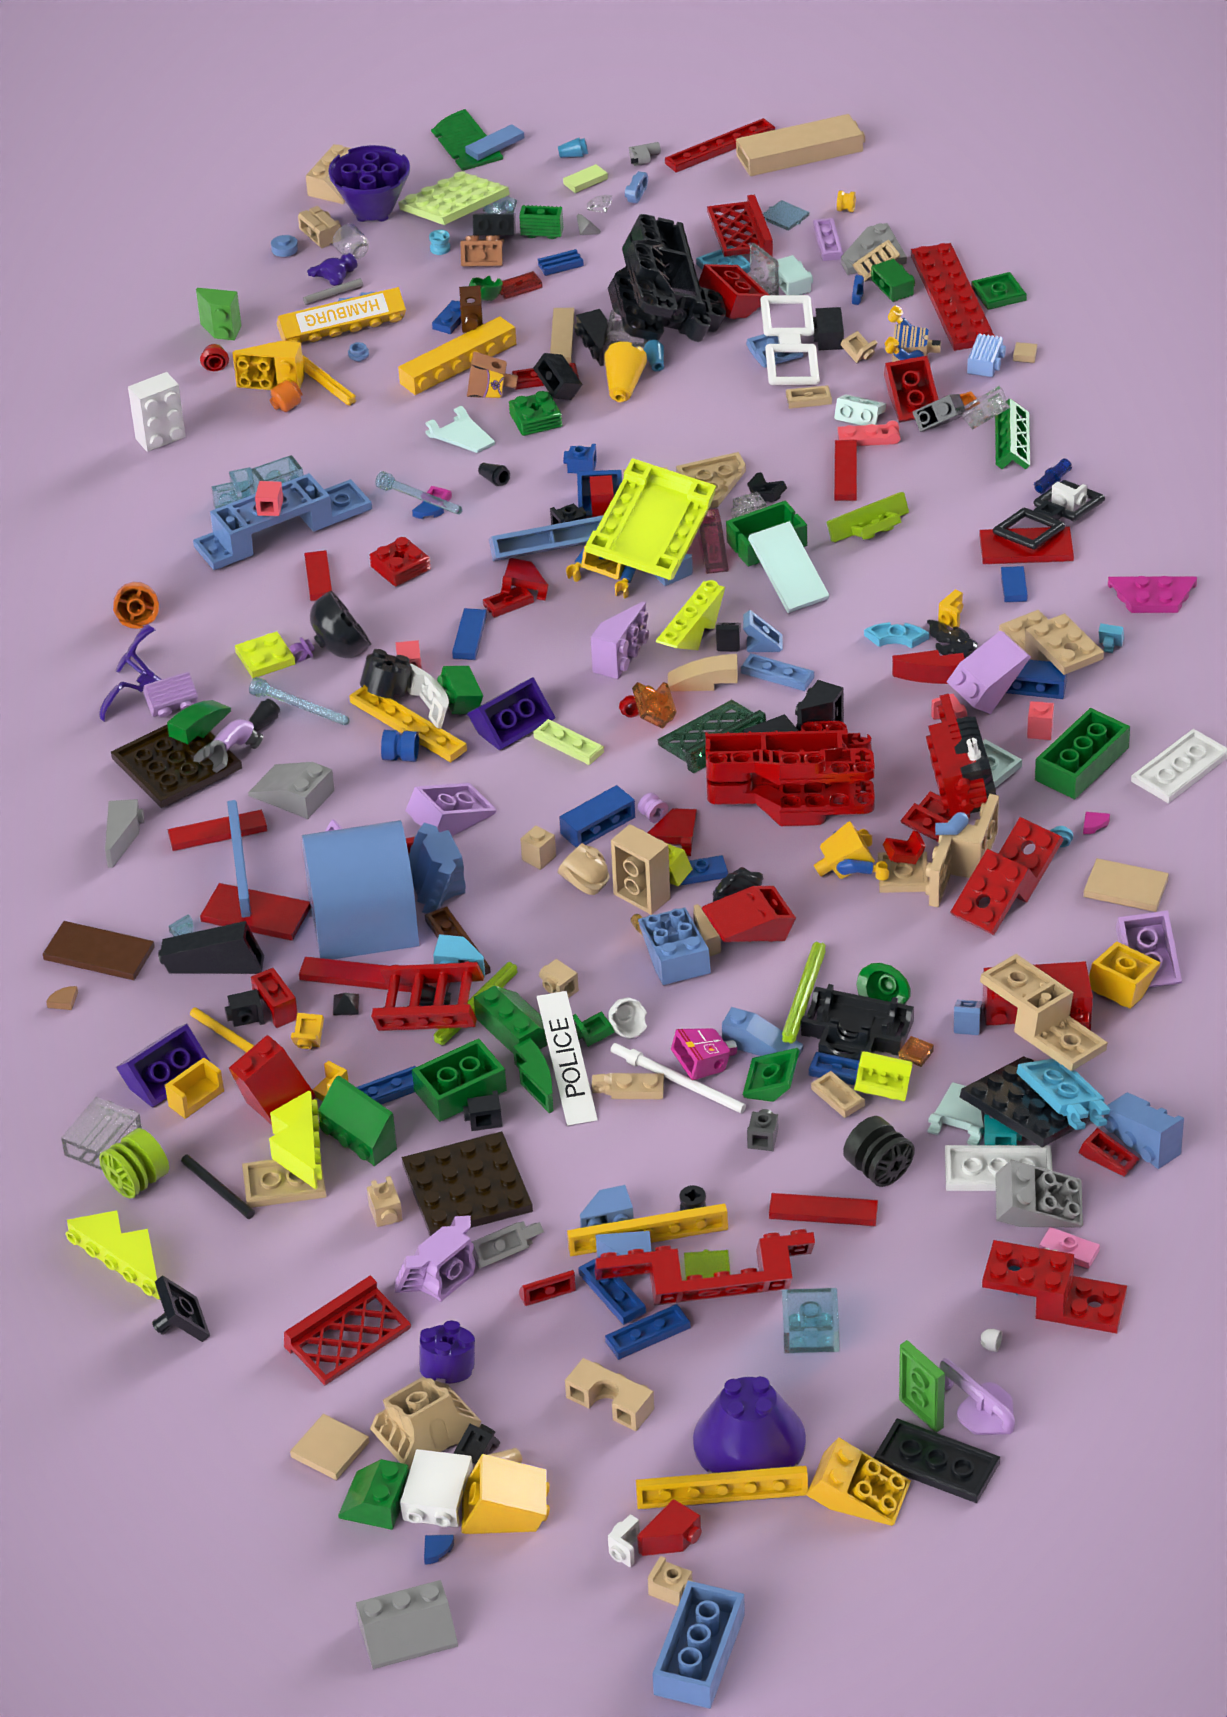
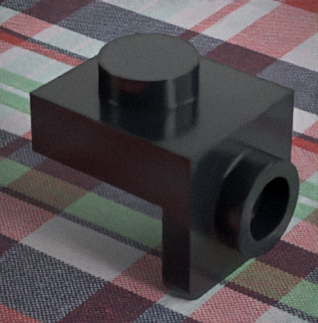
[747,472,787,502]

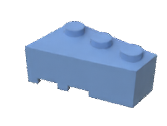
[1104,1092,1184,1169]

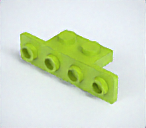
[827,492,909,542]

